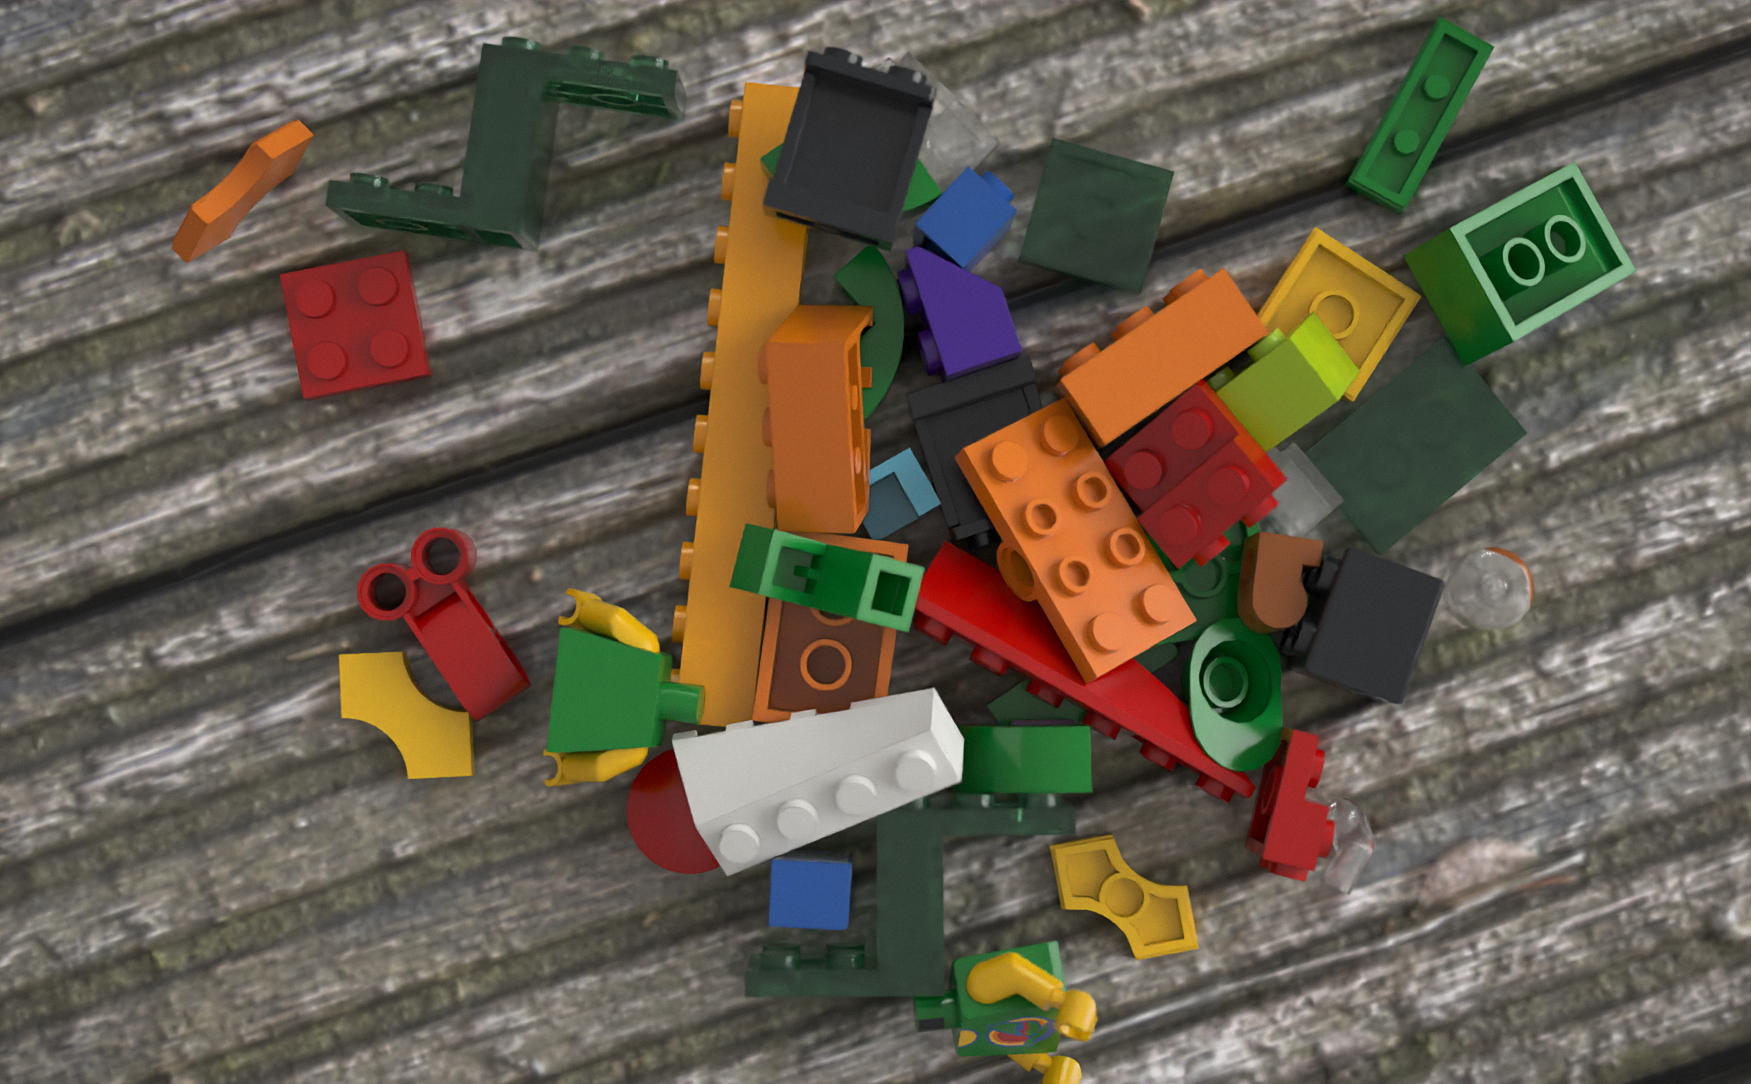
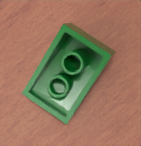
[1403,162,1636,367]

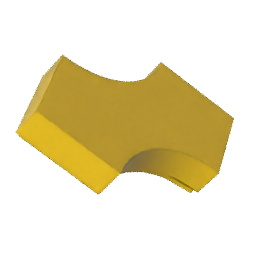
[339,651,475,779]
[1049,833,1199,960]

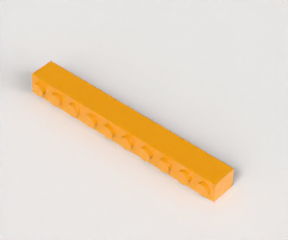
[670,82,809,727]

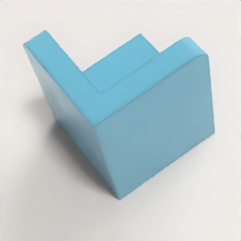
[862,448,942,540]

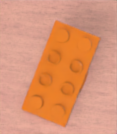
[954,397,1197,684]

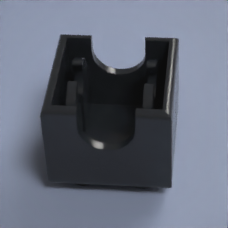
[1279,547,1445,704]

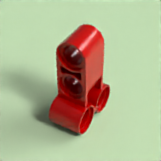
[357,528,531,721]

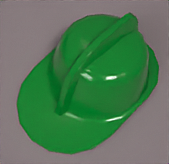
[1180,617,1283,772]

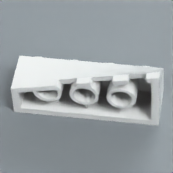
[672,688,964,876]

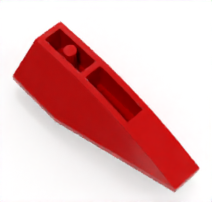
[913,541,1256,804]

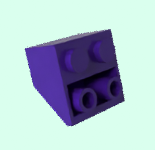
[896,246,1022,382]

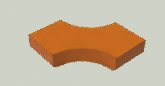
[171,120,314,263]

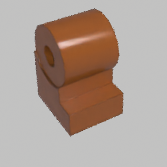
[1237,531,1323,634]

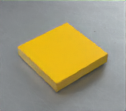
[1256,227,1422,404]

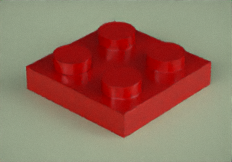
[279,250,432,401]

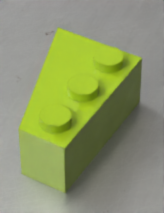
[1206,311,1360,453]

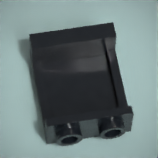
[762,46,937,252]
[906,355,1043,550]

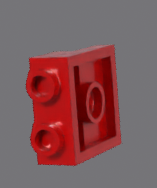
[1104,378,1287,569]
[1244,726,1335,882]

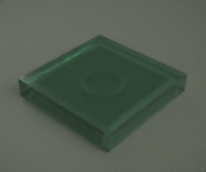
[1018,138,1175,296]

